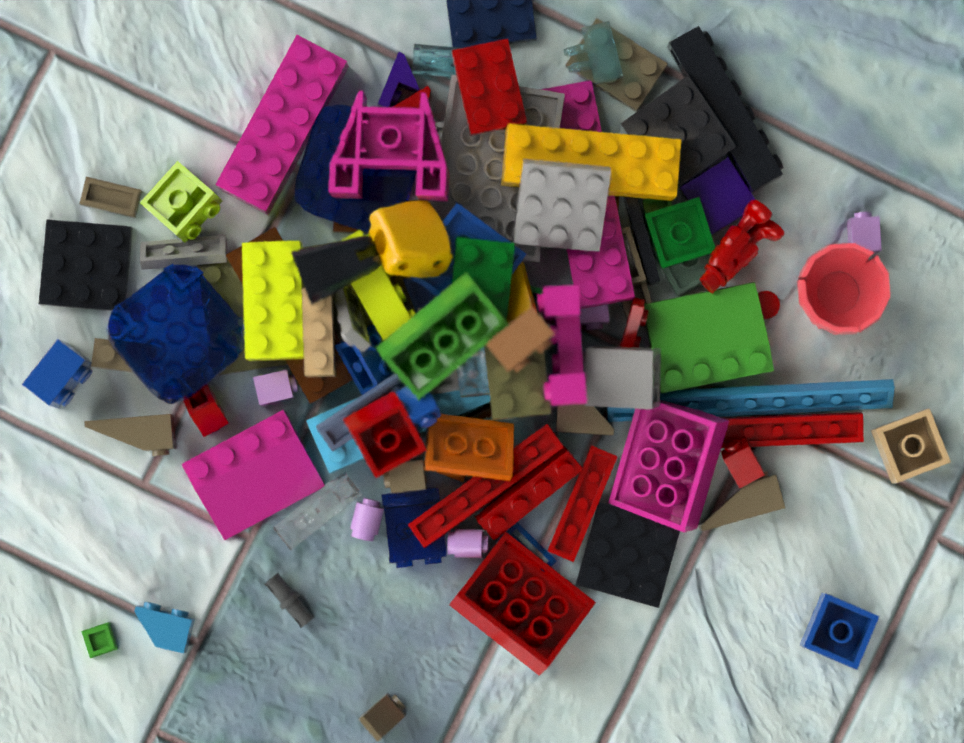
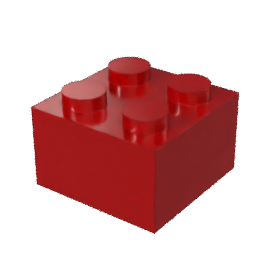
[343,391,427,478]

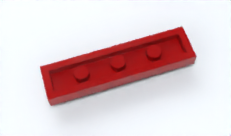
[547,445,618,562]
[475,446,584,540]

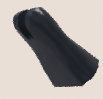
[291,236,382,305]

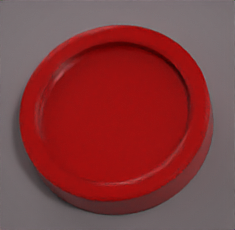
[758,291,780,320]

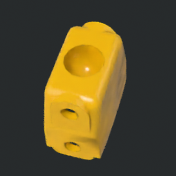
[369,200,453,278]

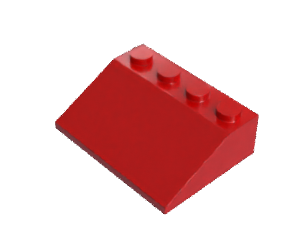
[449,532,596,676]

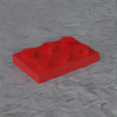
[451,39,527,136]

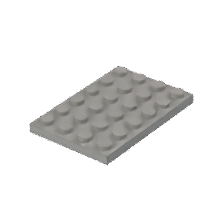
[431,75,565,264]

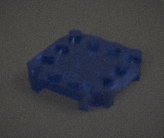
[295,105,417,233]
[106,264,245,404]

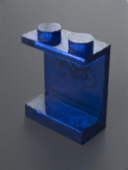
[381,488,447,568]

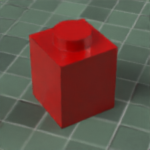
[720,438,765,489]

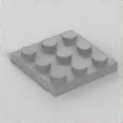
[513,159,611,252]

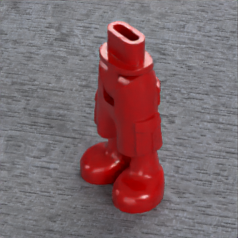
[699,200,785,294]

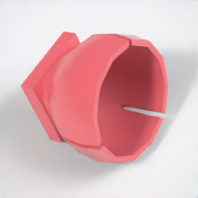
[797,243,890,335]

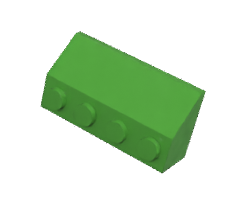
[376,273,509,400]

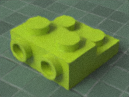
[140,161,223,243]

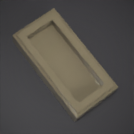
[79,177,142,218]

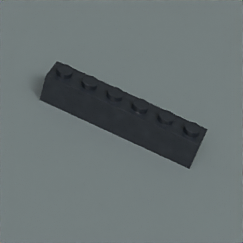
[667,26,784,194]

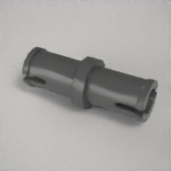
[264,573,315,628]

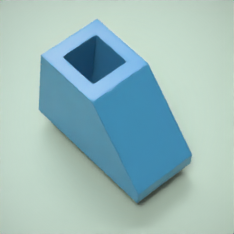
[134,602,195,654]

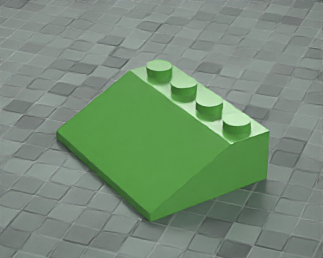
[644,282,774,393]

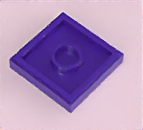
[680,158,755,235]

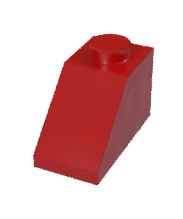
[175,368,229,437]

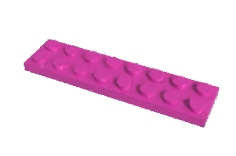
[540,80,635,309]

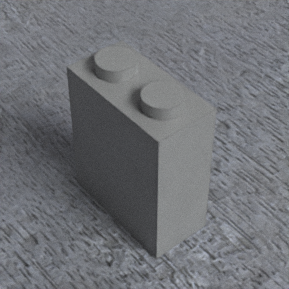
[582,346,661,409]

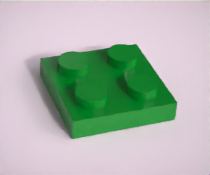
[644,197,715,269]

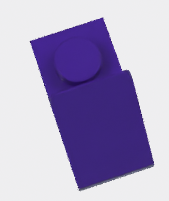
[377,52,420,108]

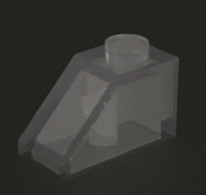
[457,346,489,398]

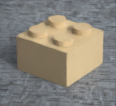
[871,408,951,484]

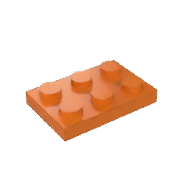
[424,414,514,481]

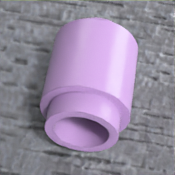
[350,498,384,542]
[447,529,489,558]

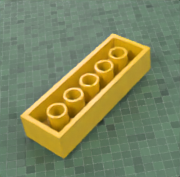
[501,124,681,201]

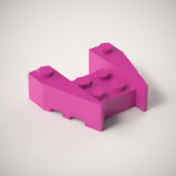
[329,91,450,202]
[537,285,587,406]

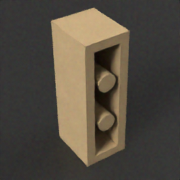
[302,288,336,378]

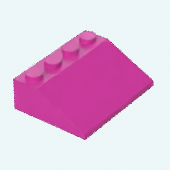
[608,400,729,532]
[181,410,326,540]

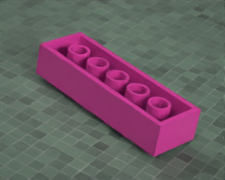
[215,35,349,215]

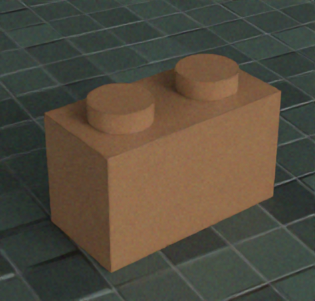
[486,307,554,373]

